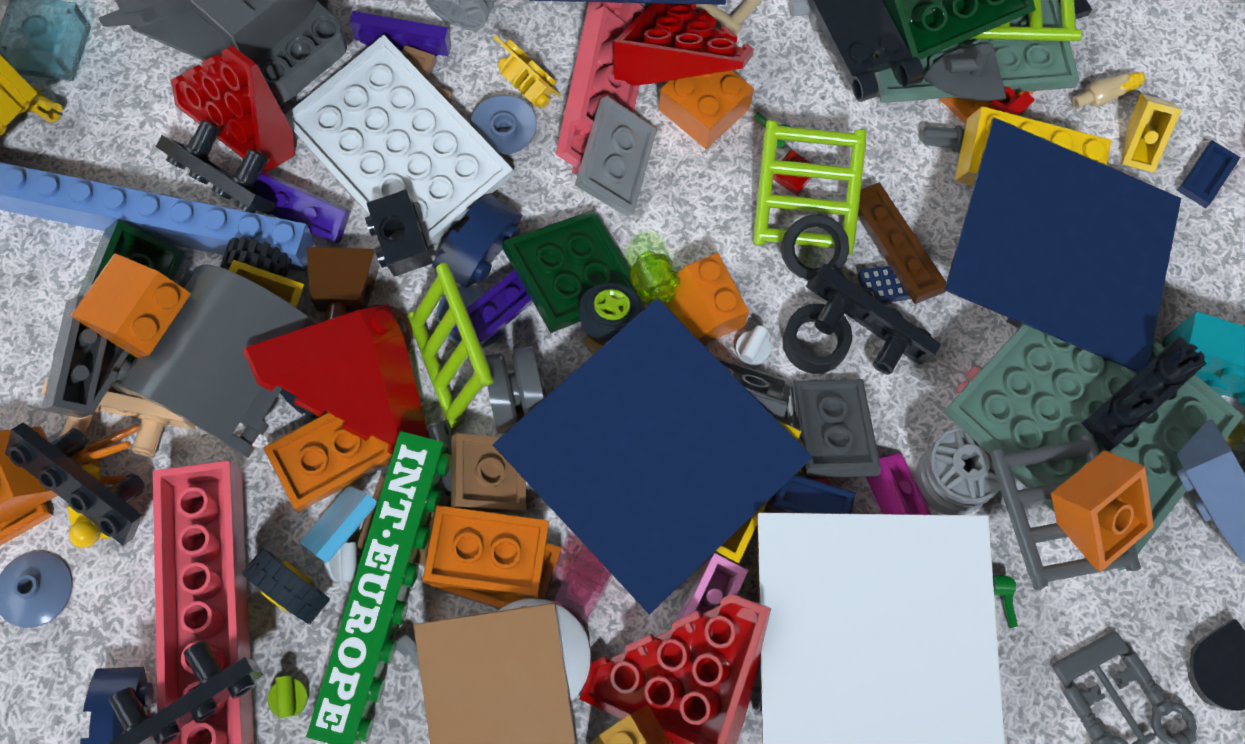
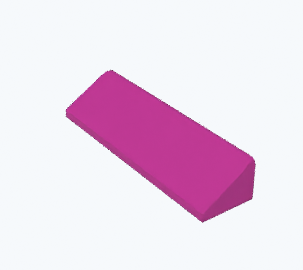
[865,452,931,515]

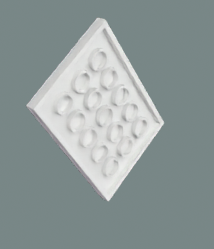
[284,35,515,247]

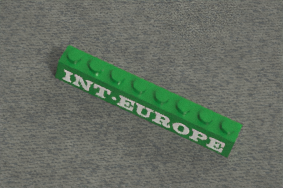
[306,431,452,744]

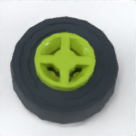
[579,283,644,342]

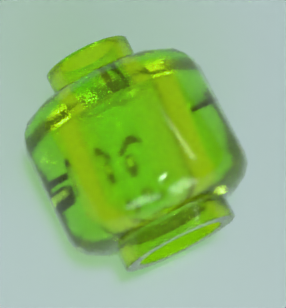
[630,251,680,304]

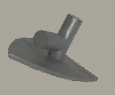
[924,44,1006,101]

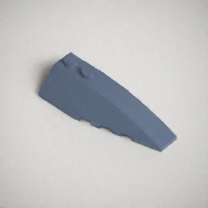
[1176,419,1245,564]

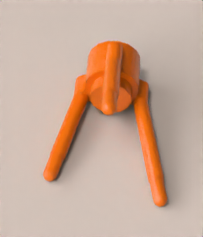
[70,424,140,485]

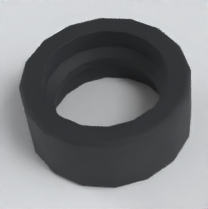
[781,214,850,280]
[782,304,853,374]

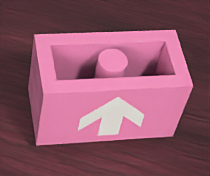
[674,553,748,622]

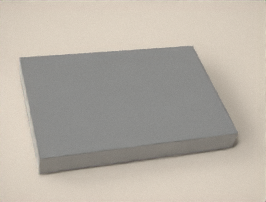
[575,96,657,216]

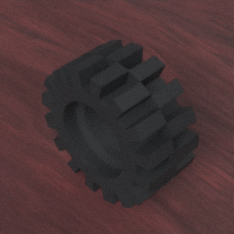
[220,237,291,278]

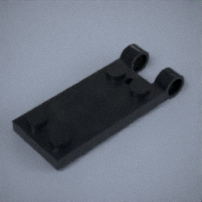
[807,0,924,102]

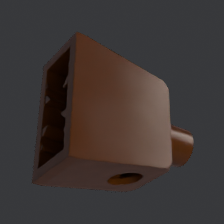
[307,247,380,321]

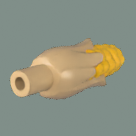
[1072,72,1145,108]

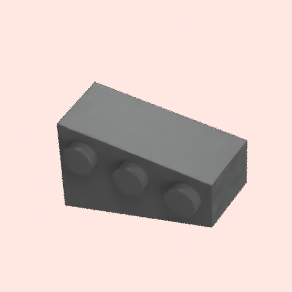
[41,295,130,418]

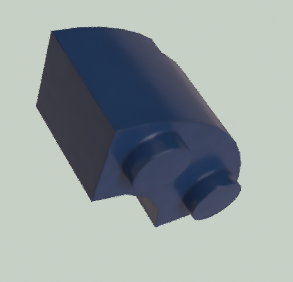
[432,194,523,288]
[80,666,154,744]

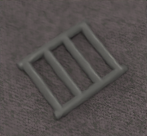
[990,433,1141,590]

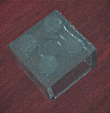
[0,0,92,81]

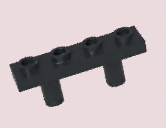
[156,119,277,215]
[805,264,941,375]
[1081,336,1207,452]
[5,422,145,546]
[108,641,263,744]

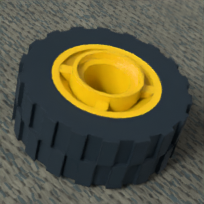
[242,548,330,625]

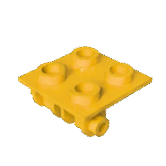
[493,35,562,109]

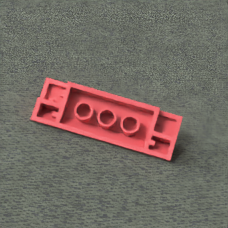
[556,2,646,174]

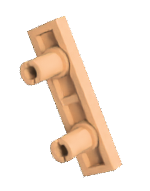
[41,379,196,457]

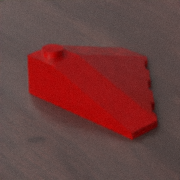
[614,3,754,86]
[171,46,295,172]
[243,304,430,455]
[579,594,771,744]

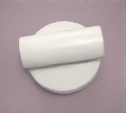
[735,326,771,365]
[324,542,357,582]

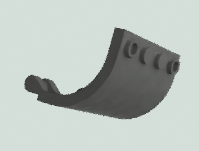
[112,264,316,458]

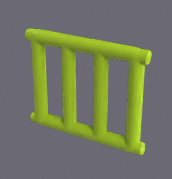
[970,0,1082,42]
[753,120,867,255]
[407,263,494,429]

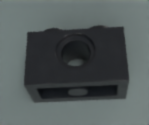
[365,189,433,277]

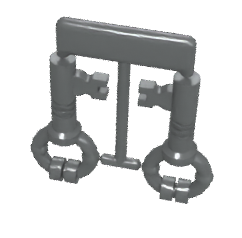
[1053,631,1197,744]

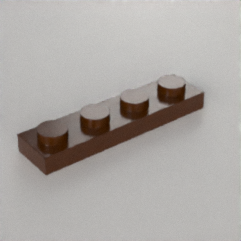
[858,182,946,304]

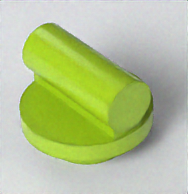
[268,676,308,719]

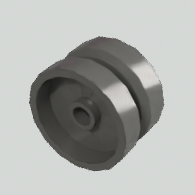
[485,346,546,434]

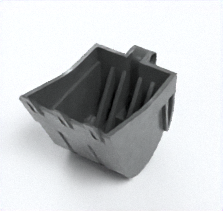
[99,0,347,105]

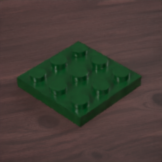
[502,210,643,333]

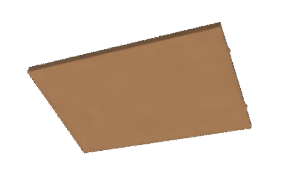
[414,603,576,744]

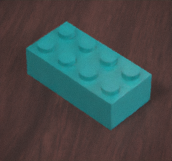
[1163,311,1245,406]

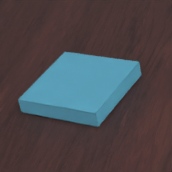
[299,485,377,563]

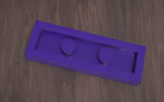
[350,11,451,57]
[255,171,351,243]
[453,270,533,346]

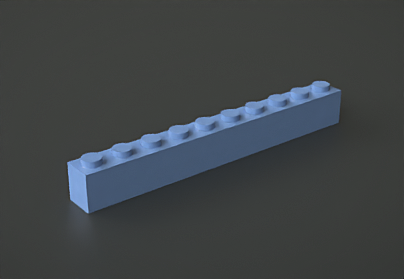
[0,162,315,272]

